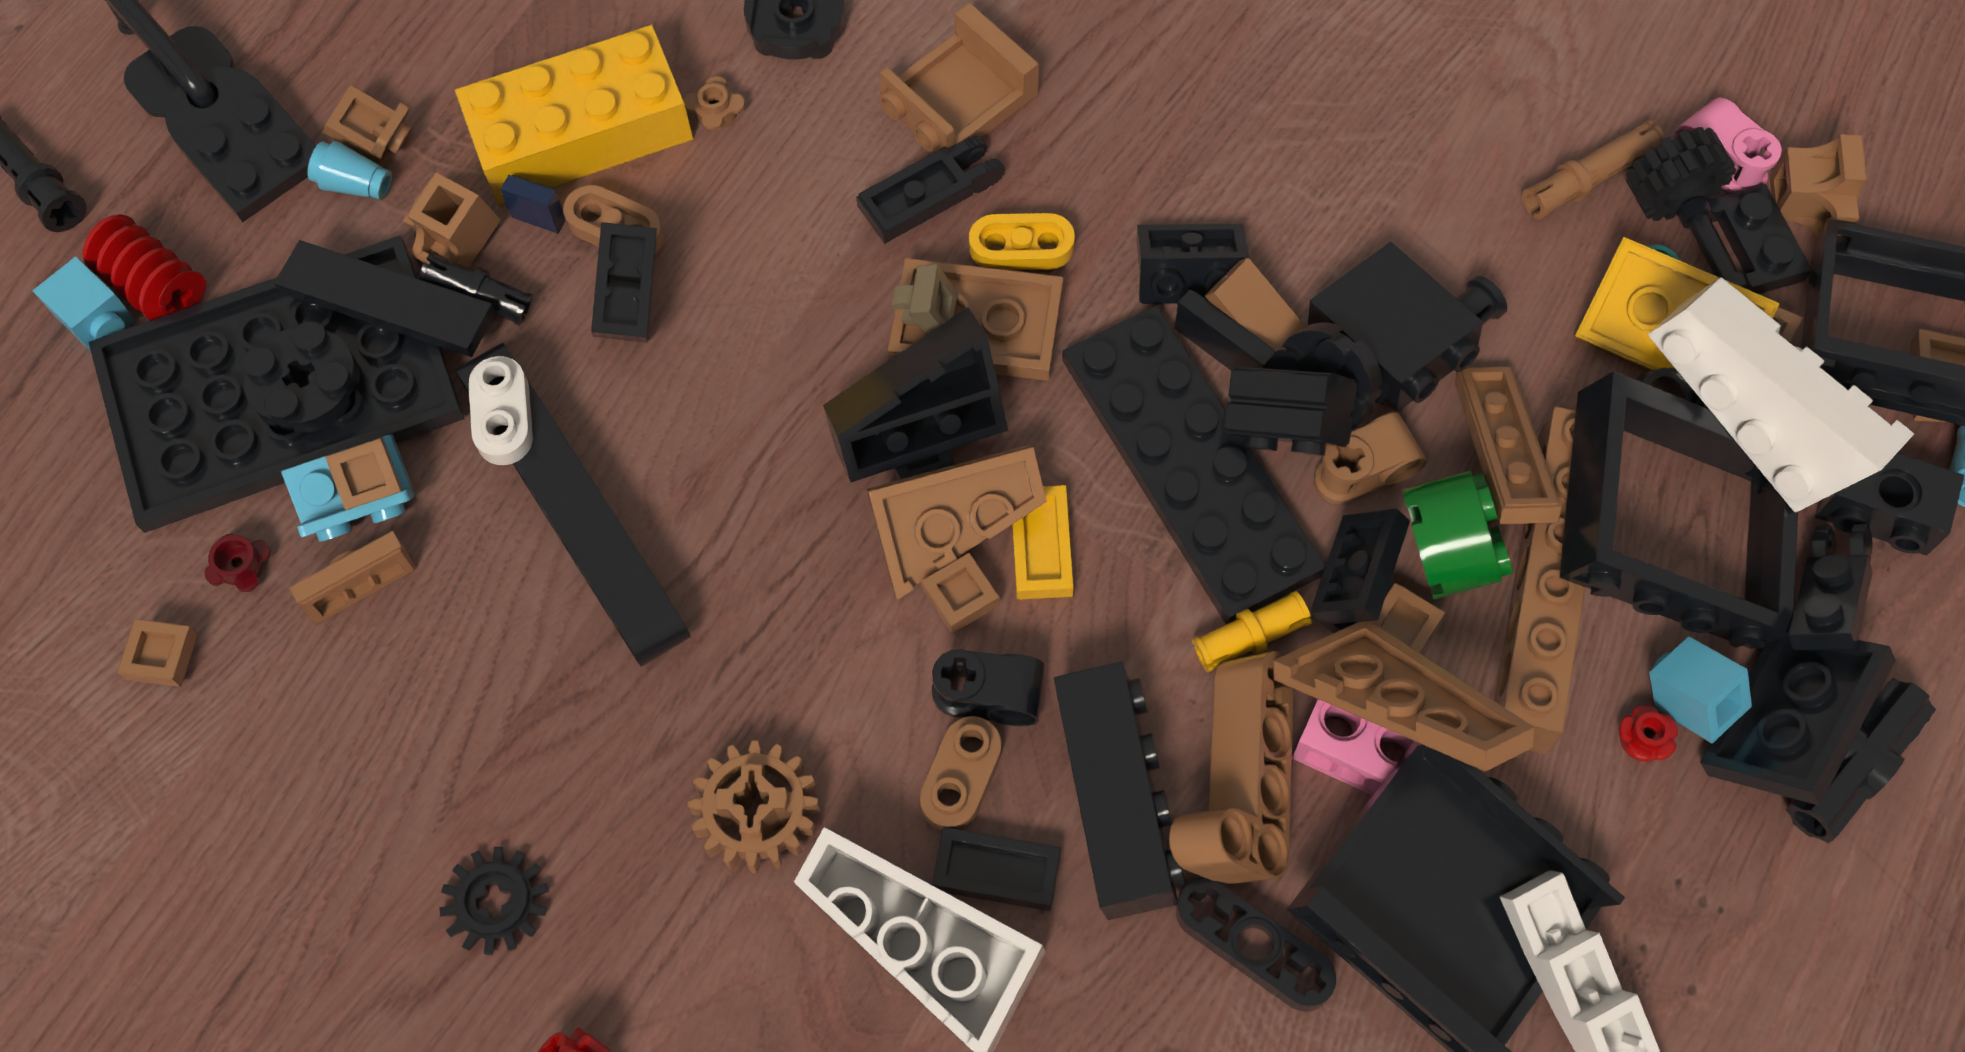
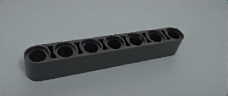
[454,343,691,667]

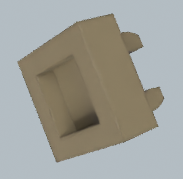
[891,264,958,335]

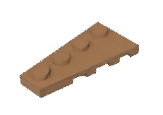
[1273,621,1534,772]

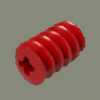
[82,214,207,321]

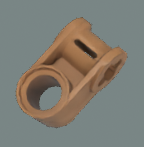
[1313,412,1428,505]

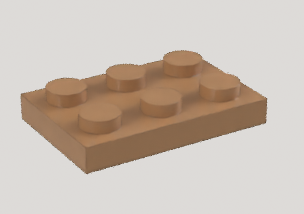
[888,258,1063,381]

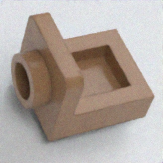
[323,85,411,165]

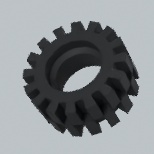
[1626,127,1736,221]

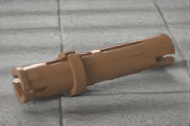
[1522,120,1665,220]

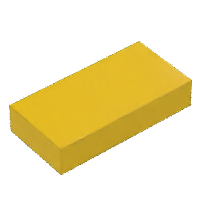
[1012,485,1074,600]

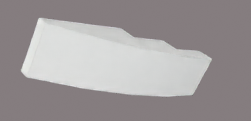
[1500,871,1660,1052]

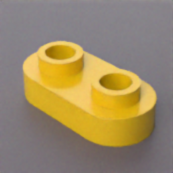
[969,213,1075,270]

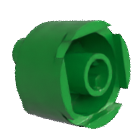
[1402,470,1513,600]

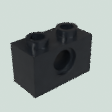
[1815,453,1964,556]

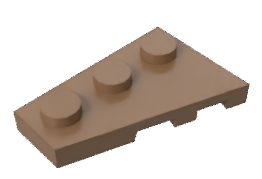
[866,445,1047,600]

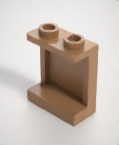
[878,2,1039,152]

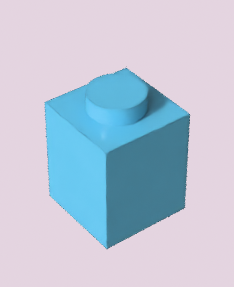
[32,256,136,352]
[1649,636,1752,743]

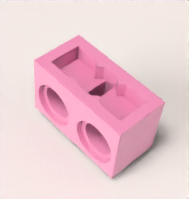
[1292,699,1415,795]

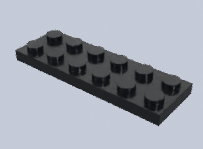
[1062,305,1326,624]

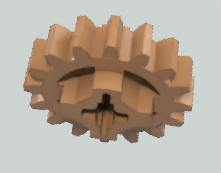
[688,740,820,874]

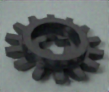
[439,847,549,955]

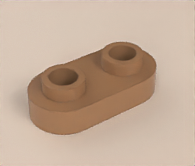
[563,185,664,254]
[920,717,1002,832]

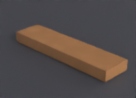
[1455,367,1561,524]

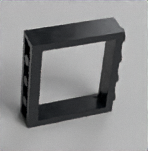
[1801,219,1965,426]
[1559,371,1798,649]

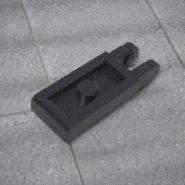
[856,135,1006,244]
[1788,523,1873,650]

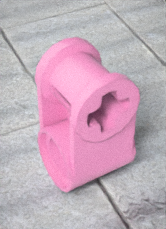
[1673,97,1782,193]

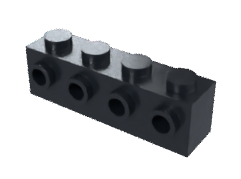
[1053,661,1186,920]

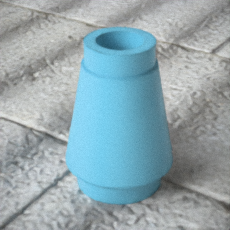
[308,141,392,200]

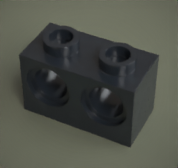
[591,222,657,343]

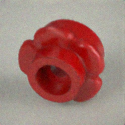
[1619,705,1678,762]

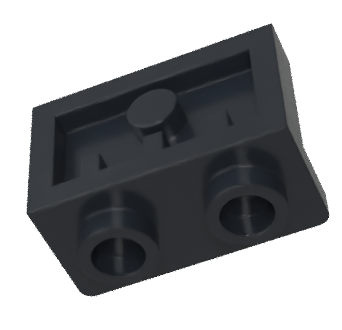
[1137,224,1249,304]
[1310,508,1410,633]

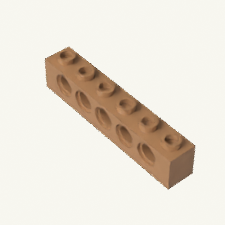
[1494,406,1585,755]

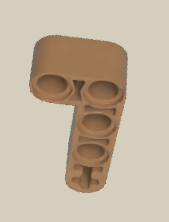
[1169,651,1294,885]

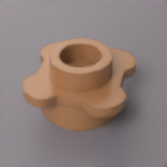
[683,76,745,131]

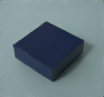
[500,175,566,234]

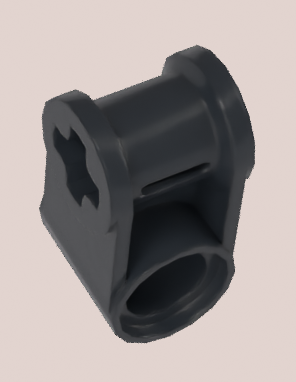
[932,649,1045,726]

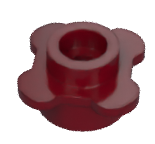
[204,534,271,592]

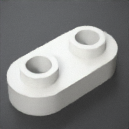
[469,356,533,465]

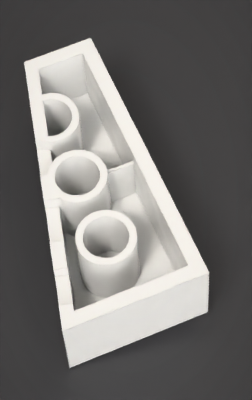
[1648,277,1914,513]
[794,827,1045,1052]

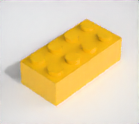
[455,25,693,205]

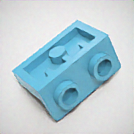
[281,434,416,542]

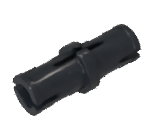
[419,251,533,326]

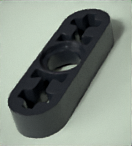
[1176,878,1336,1012]

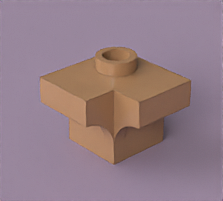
[1770,134,1867,241]
[402,172,501,268]

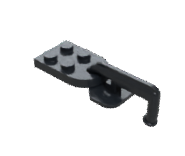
[105,0,316,223]

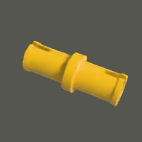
[1192,591,1312,673]

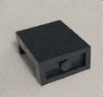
[1308,242,1483,411]

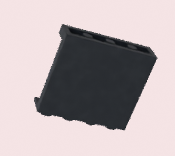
[1286,741,1625,1052]

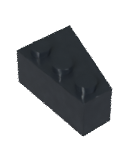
[823,307,1009,482]

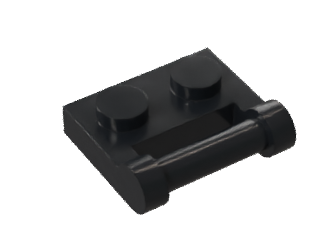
[1676,184,1812,294]

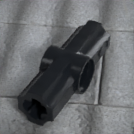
[1785,678,1936,843]

